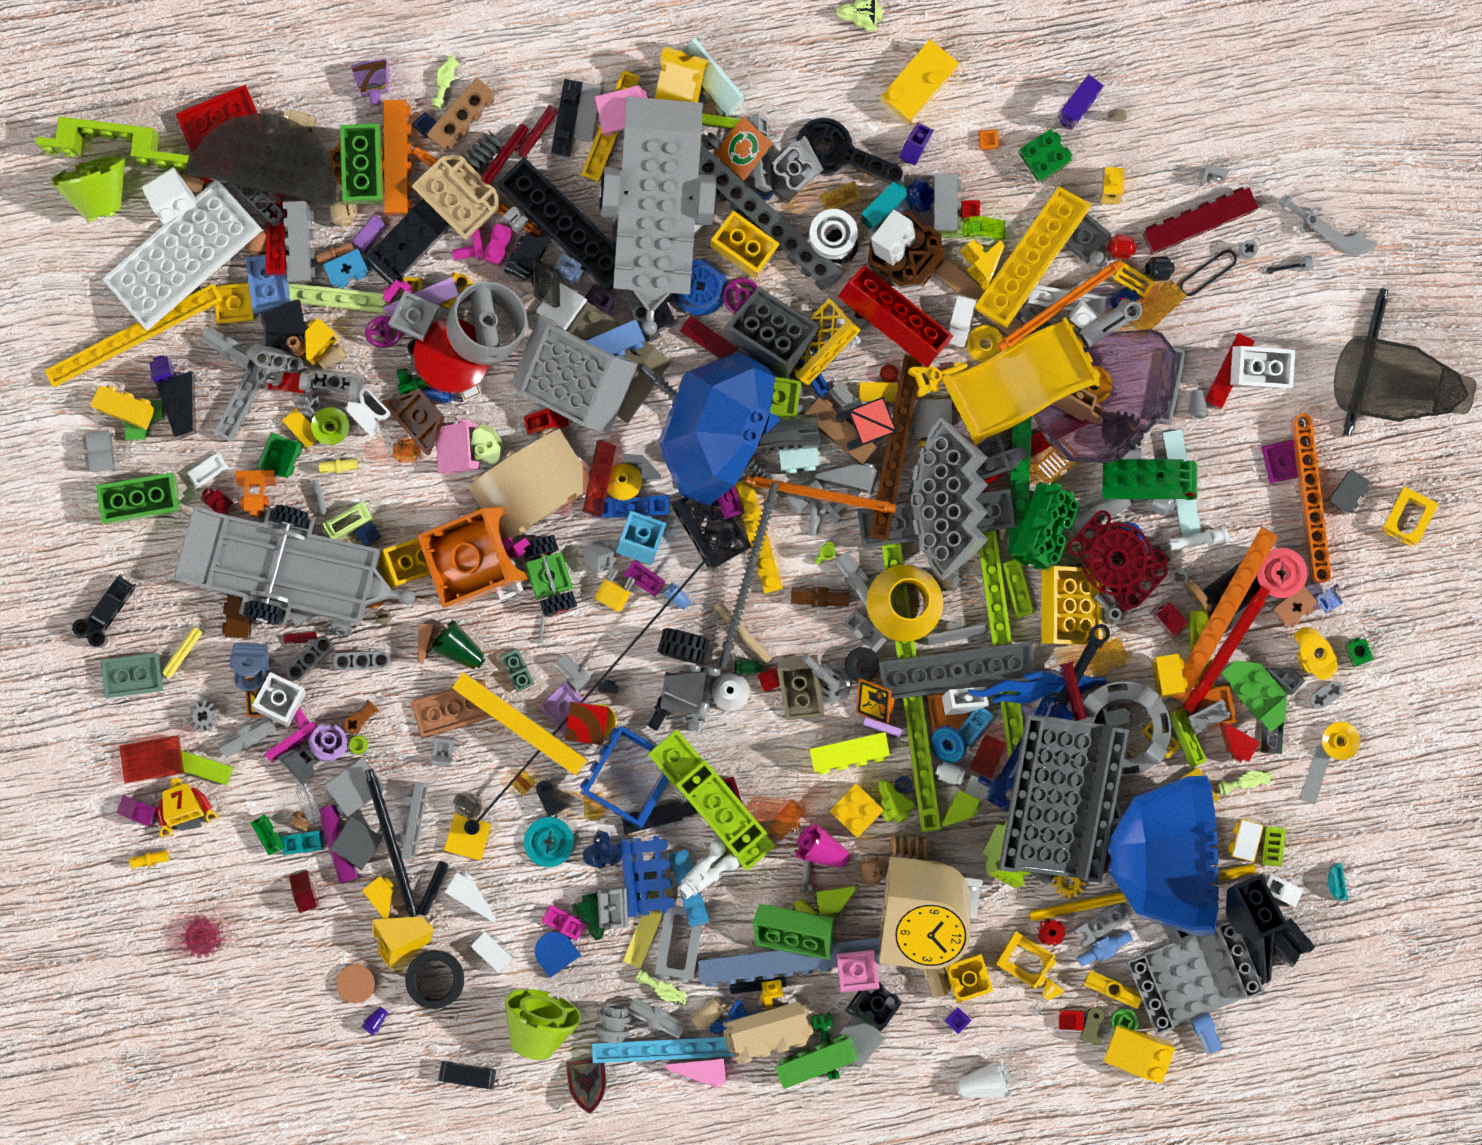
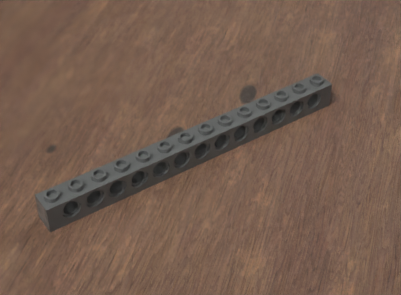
[647,95,843,292]

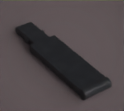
[621,802,698,834]

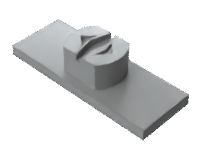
[928,620,985,645]

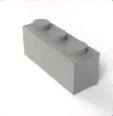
[933,174,961,234]

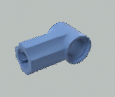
[1191,1012,1223,1054]

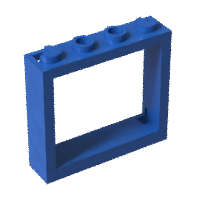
[580,726,669,828]

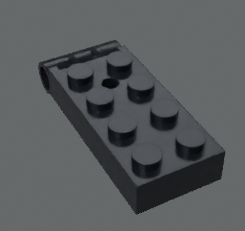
[364,198,451,286]

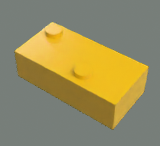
[880,39,959,125]

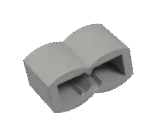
[83,430,116,472]

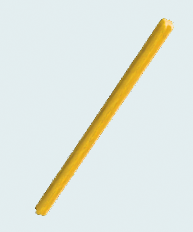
[1029,864,1256,921]

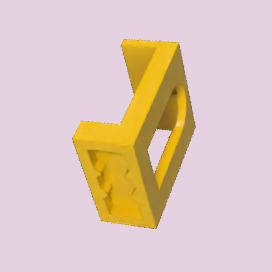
[1380,486,1438,547]
[995,931,1056,989]

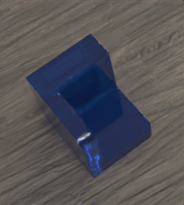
[1315,584,1343,614]

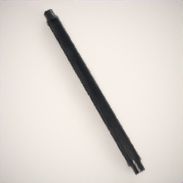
[1343,288,1389,437]
[365,768,418,917]

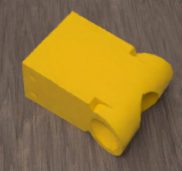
[655,46,710,102]

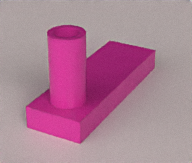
[452,229,485,261]
[265,707,318,763]

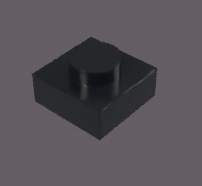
[598,680,619,694]

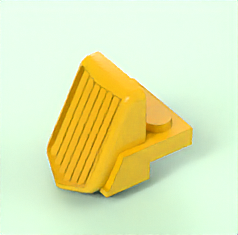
[959,239,1004,291]

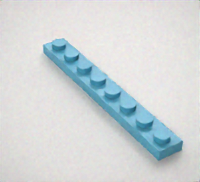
[592,1037,735,1063]

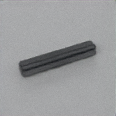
[417,861,449,916]
[730,977,787,994]

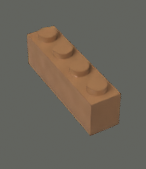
[805,397,877,465]

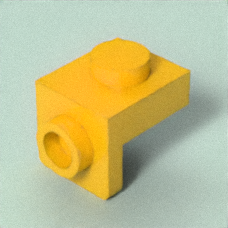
[759,980,783,1010]

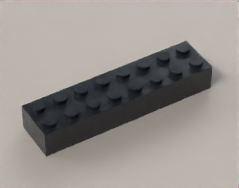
[497,157,616,293]

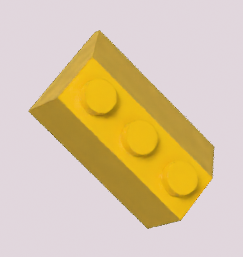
[710,211,779,279]

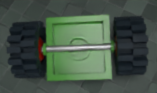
[524,535,577,617]

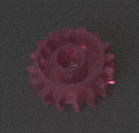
[180,916,224,959]

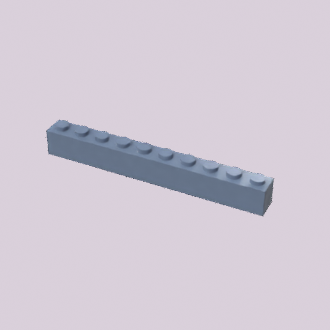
[698,937,881,987]

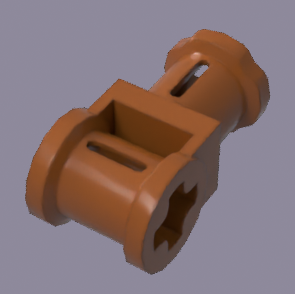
[344,699,379,734]

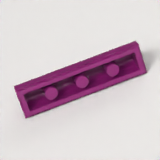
[317,804,359,884]

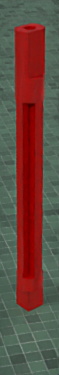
[1183,586,1271,714]

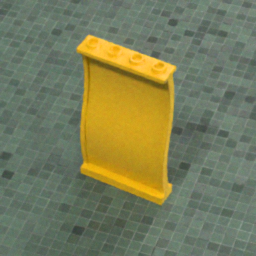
[941,317,1101,445]

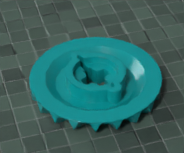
[524,817,574,867]

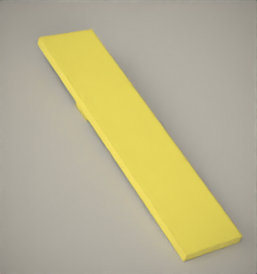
[623,887,673,969]

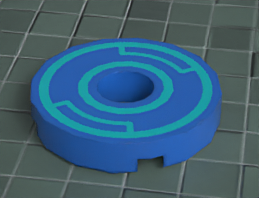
[931,725,968,763]

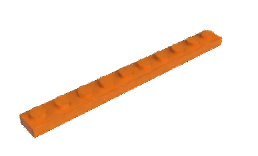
[1172,527,1278,704]

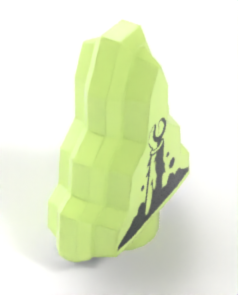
[836,0,882,32]

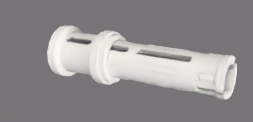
[1169,526,1229,551]

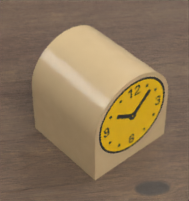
[879,857,971,969]

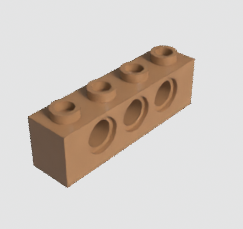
[427,77,495,152]

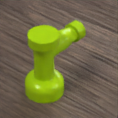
[813,541,836,565]

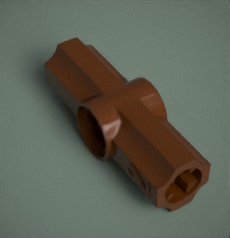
[791,587,849,607]

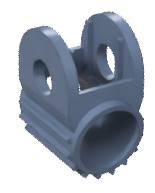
[230,642,269,691]

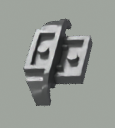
[976,435,1027,480]

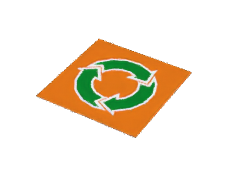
[714,116,773,181]

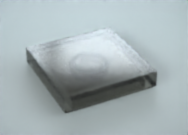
[533,260,560,308]

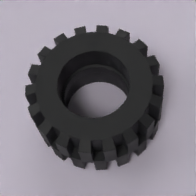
[658,628,710,664]

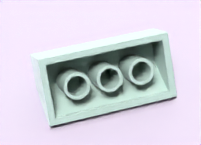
[682,38,744,117]

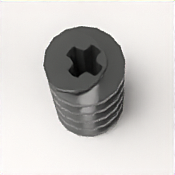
[462,130,503,171]

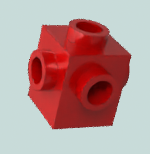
[1037,918,1066,947]

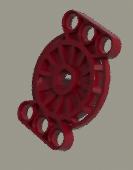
[1067,510,1168,608]

